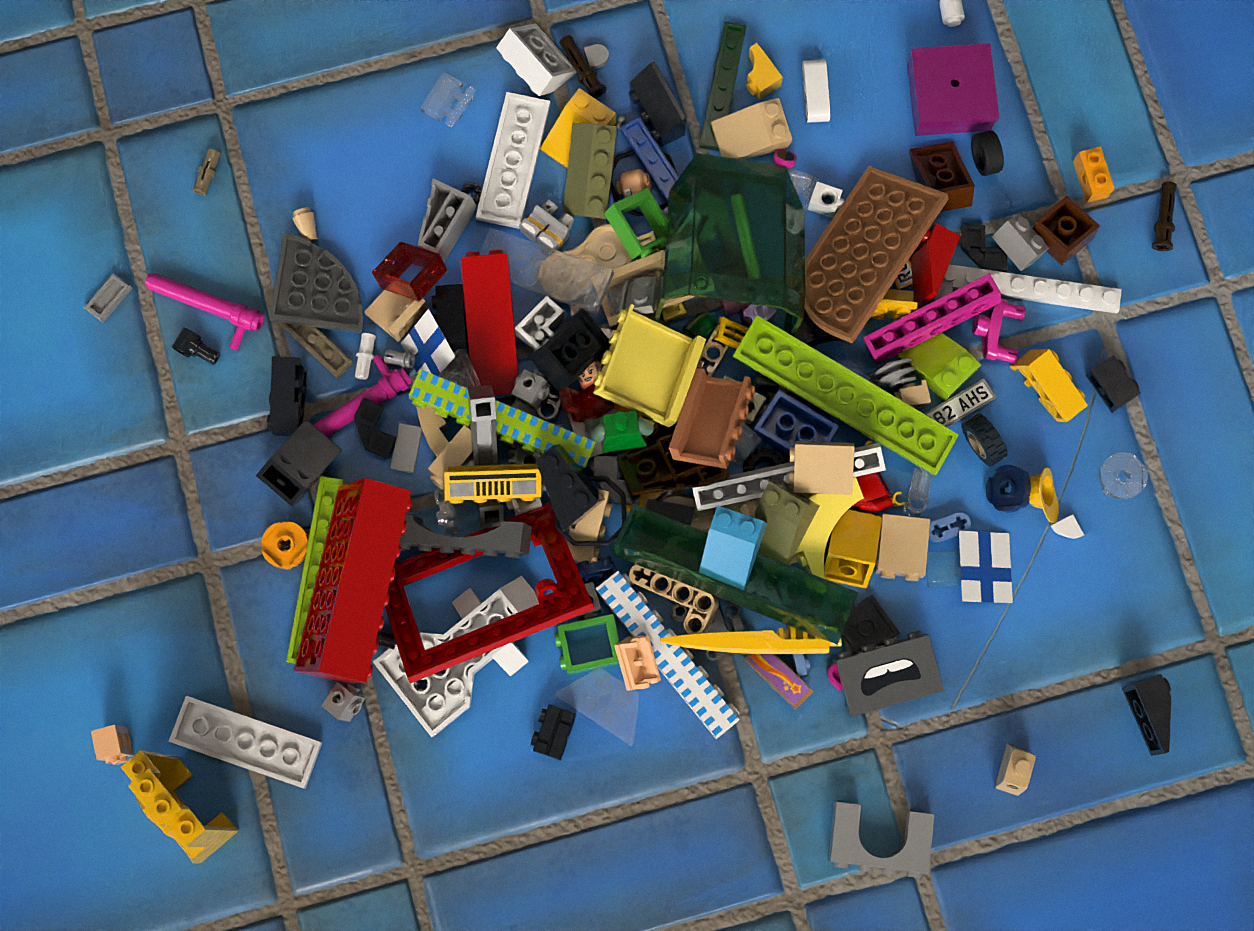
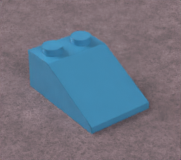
[698,505,768,592]

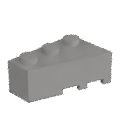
[417,179,477,264]

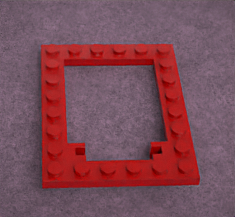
[385,502,594,683]

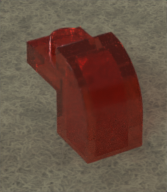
[559,384,615,422]

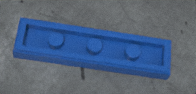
[620,117,686,202]

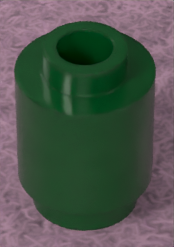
[682,311,716,339]

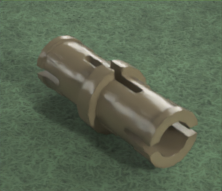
[192,149,222,196]

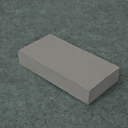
[84,273,133,323]
[390,423,422,474]

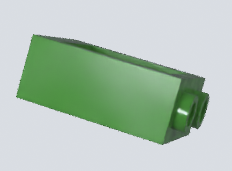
[604,188,676,260]
[554,614,620,675]

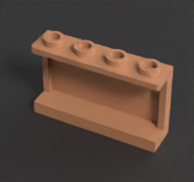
[669,368,755,469]

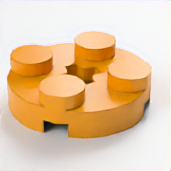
[261,522,309,570]

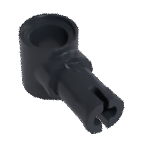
[172,327,220,365]

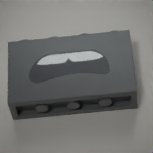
[833,631,944,717]

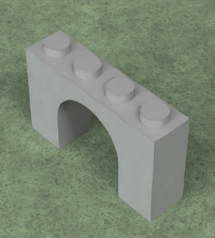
[828,802,934,878]

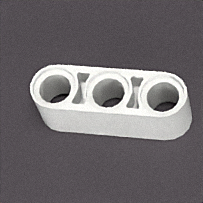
[802,59,830,123]

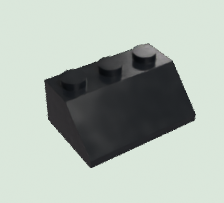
[628,61,686,147]

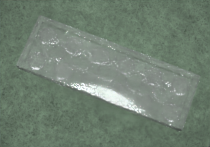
[480,228,615,315]

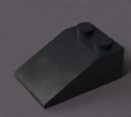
[528,308,610,391]
[1122,674,1171,756]

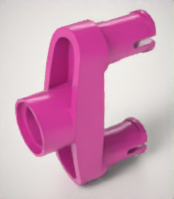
[972,299,1026,364]

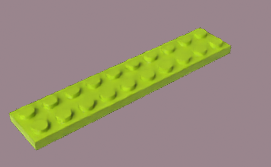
[732,315,959,476]

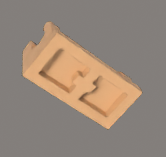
[614,635,661,691]

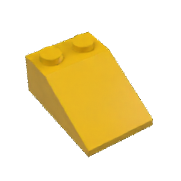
[540,88,616,169]

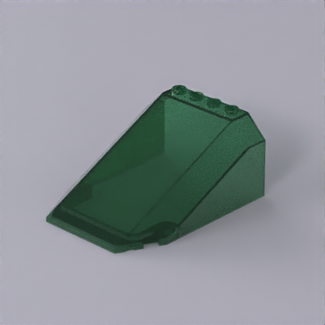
[654,153,805,337]

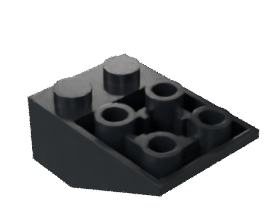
[256,419,342,506]

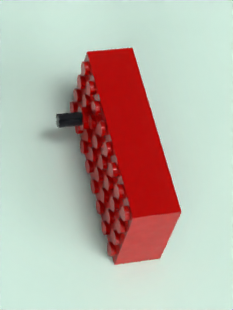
[294,478,412,683]

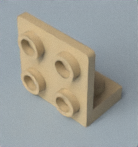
[365,280,429,342]

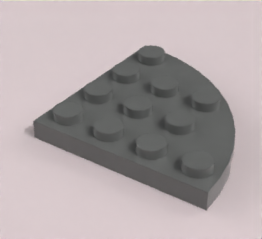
[270,233,363,333]

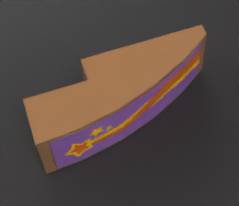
[744,654,814,710]

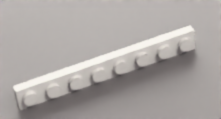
[943,264,1122,314]

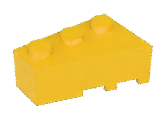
[1010,349,1088,422]

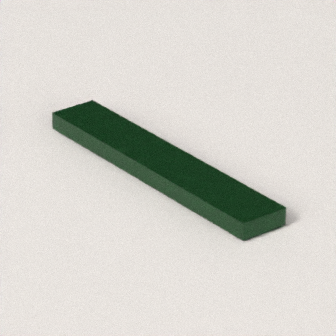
[699,22,746,151]

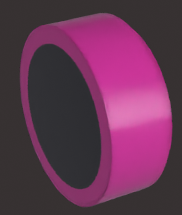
[773,149,797,169]

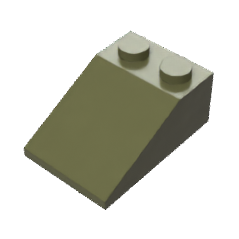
[754,481,820,569]

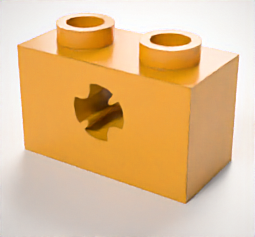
[1073,147,1115,203]

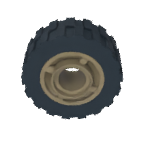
[961,413,1008,467]

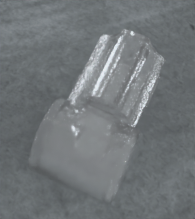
[904,468,933,517]

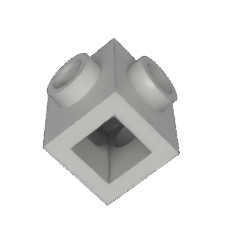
[511,369,550,409]
[321,682,365,722]

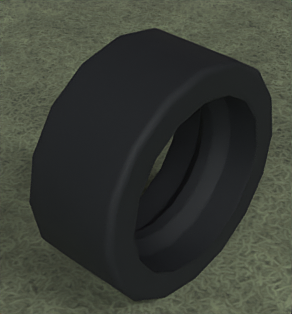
[971,130,1004,176]

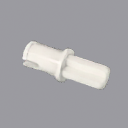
[355,333,376,380]

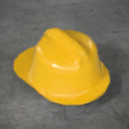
[1029,467,1059,523]

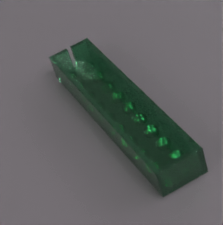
[614,504,858,645]

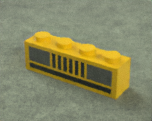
[443,464,541,504]

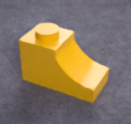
[746,43,783,100]

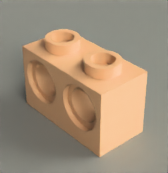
[91,725,134,765]

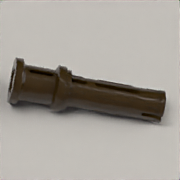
[559,35,607,99]
[1152,182,1177,251]

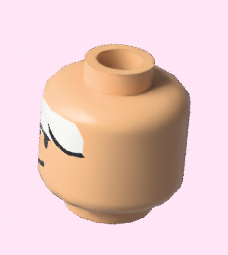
[617,169,651,198]

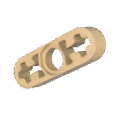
[696,324,735,377]

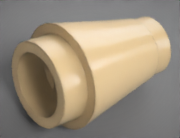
[292,207,318,242]

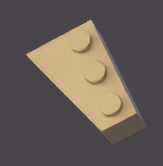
[567,489,613,564]

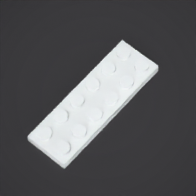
[476,92,551,229]
[168,696,322,789]

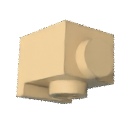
[893,380,931,409]

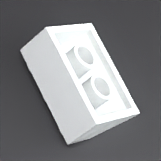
[496,23,577,96]

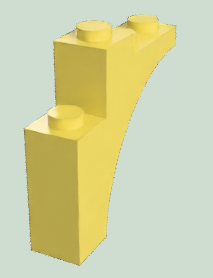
[795,477,864,593]

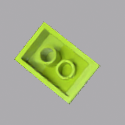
[896,333,981,402]

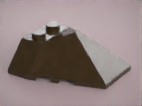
[616,415,730,495]

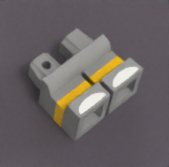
[519,200,574,255]

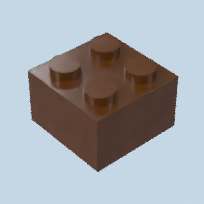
[1033,196,1100,265]

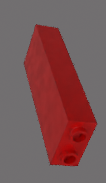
[461,250,519,396]

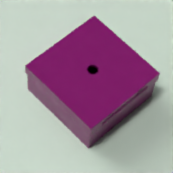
[907,43,999,136]

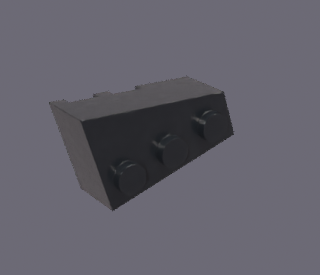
[431,283,470,369]
[267,356,308,436]
[535,444,605,532]

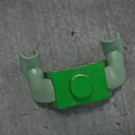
[585,411,656,453]

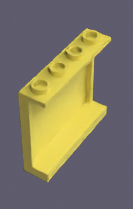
[593,304,706,427]

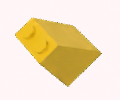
[824,509,882,589]

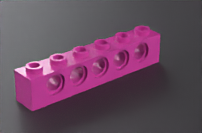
[863,273,1001,365]

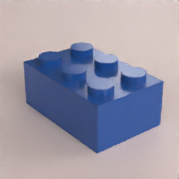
[753,390,839,457]

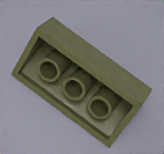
[563,123,618,219]

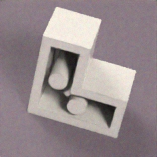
[515,296,565,351]

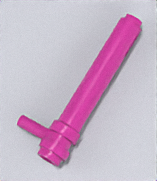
[145,273,265,351]
[313,355,412,437]

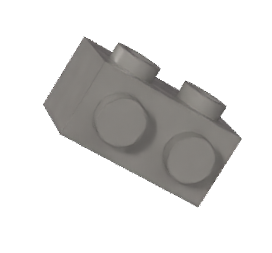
[992,214,1049,271]

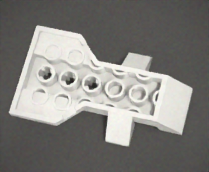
[373,576,539,737]

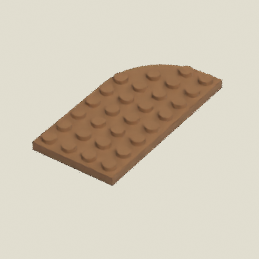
[799,166,949,343]

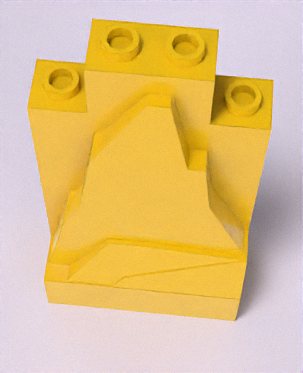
[121,750,238,864]

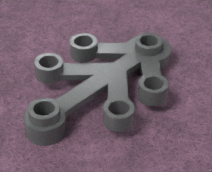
[670,593,749,661]

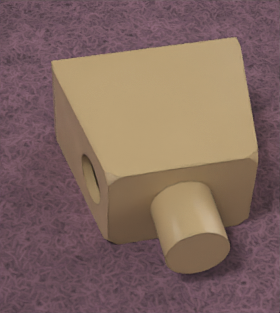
[994,744,1036,796]

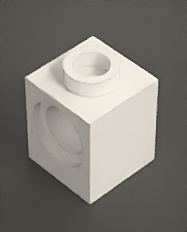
[808,182,845,218]

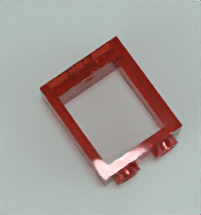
[372,241,448,302]

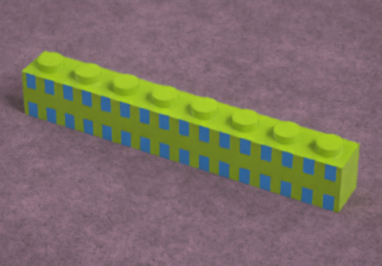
[409,369,596,471]

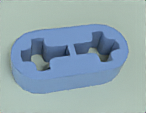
[929,512,971,543]

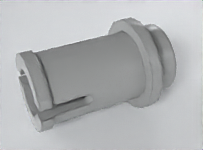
[384,349,415,369]

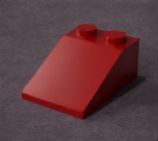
[910,223,960,309]

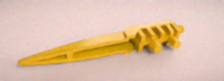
[660,617,842,654]

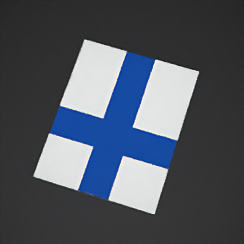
[401,309,455,376]
[959,531,1013,603]

